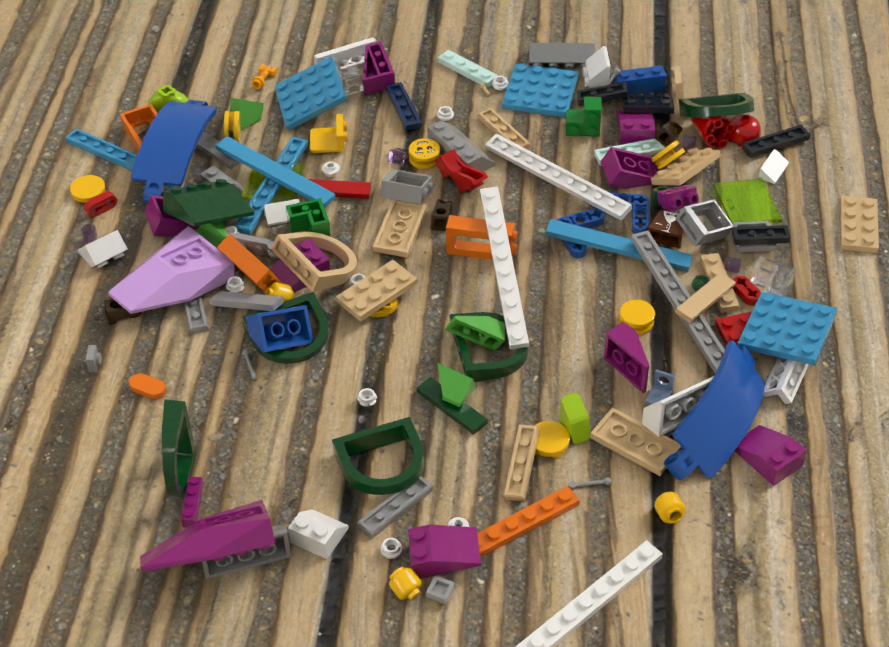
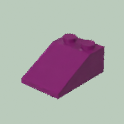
[616,111,655,145]
[600,147,659,189]
[144,196,201,237]
[270,238,330,293]
[604,322,649,394]
[735,425,807,486]
[408,525,481,579]

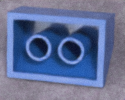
[609,65,667,95]
[246,305,314,352]

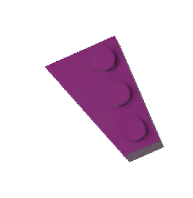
[362,41,395,95]

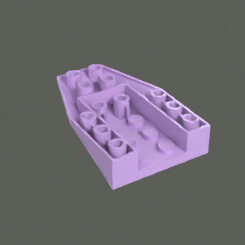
[108,226,234,314]

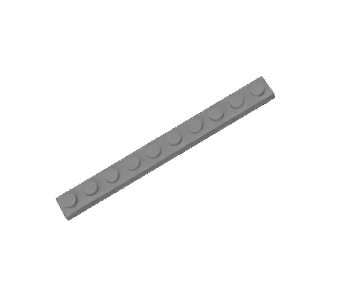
[631,231,725,373]

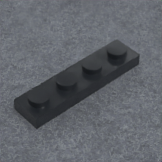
[742,124,811,158]

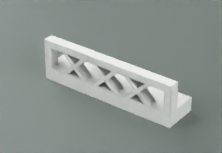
[314,37,376,74]
[763,357,809,404]

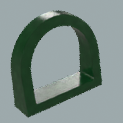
[679,93,755,117]
[242,292,328,364]
[449,312,528,382]
[162,399,196,497]
[332,417,424,495]

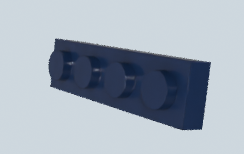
[386,82,422,131]

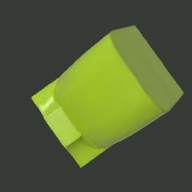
[148,85,189,112]
[558,393,591,444]

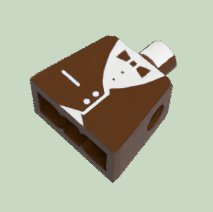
[648,209,683,249]

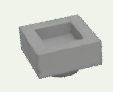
[85,345,102,373]
[426,575,455,605]

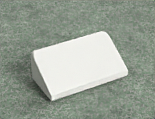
[759,150,789,184]
[264,199,300,226]

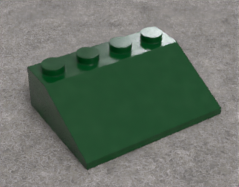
[163,179,254,226]

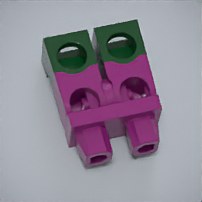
[651,183,699,212]

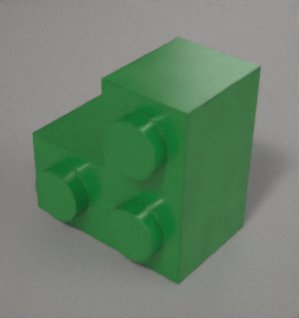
[566,97,602,137]
[286,198,331,237]

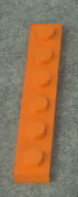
[478,486,580,557]

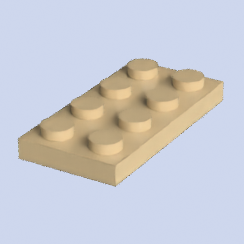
[651,148,721,186]
[840,195,879,253]
[373,199,427,258]
[336,260,418,322]
[590,407,682,476]

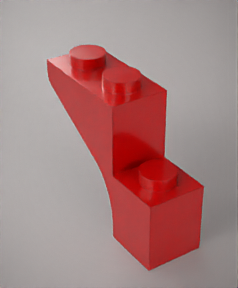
[434,149,488,193]

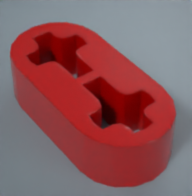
[84,191,118,217]
[733,276,761,306]

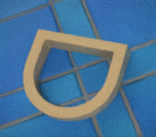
[272,232,357,292]

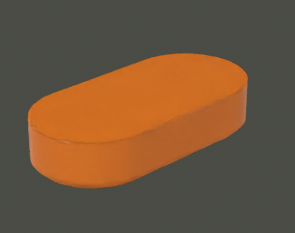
[129,373,166,399]

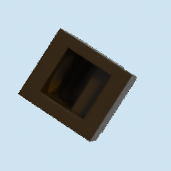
[654,121,683,147]
[431,199,452,231]
[104,299,143,325]

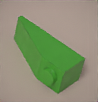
[445,316,505,351]

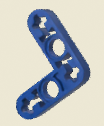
[609,192,649,234]
[557,208,605,258]

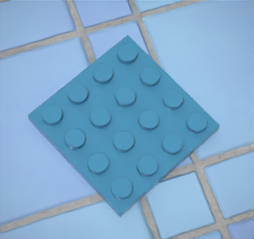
[274,56,347,131]
[502,63,579,118]
[738,292,837,366]

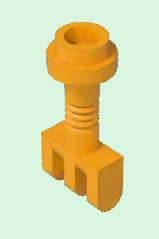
[252,64,278,89]

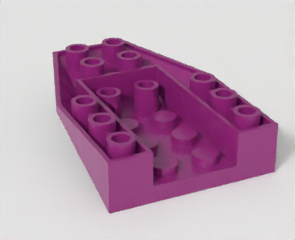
[140,499,275,572]

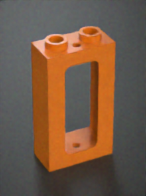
[120,104,158,152]
[446,215,518,260]
[217,234,282,292]

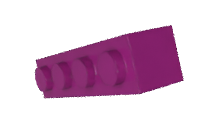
[181,477,204,527]

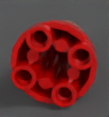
[691,116,735,148]

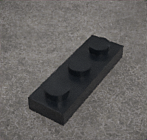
[577,82,628,106]
[732,225,791,245]

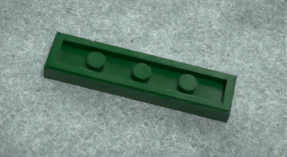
[416,377,488,435]

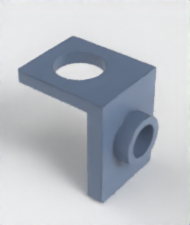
[645,369,675,405]

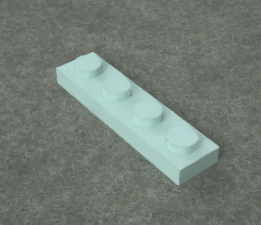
[438,50,498,88]
[594,138,665,166]

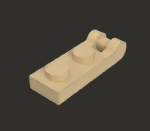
[671,66,684,99]

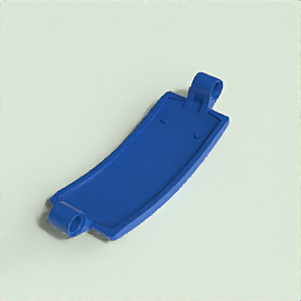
[131,100,217,204]
[664,341,765,481]

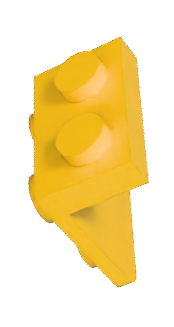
[310,114,348,153]

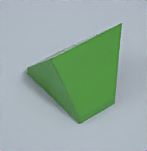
[230,98,264,131]
[196,221,227,249]
[437,363,477,407]

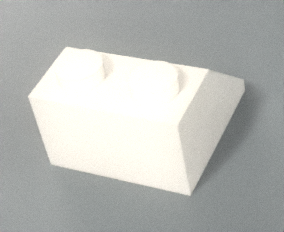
[582,46,610,89]
[78,230,128,268]
[288,509,349,559]

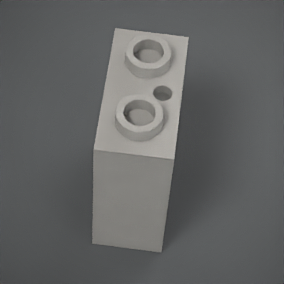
[380,169,434,205]
[675,199,734,246]

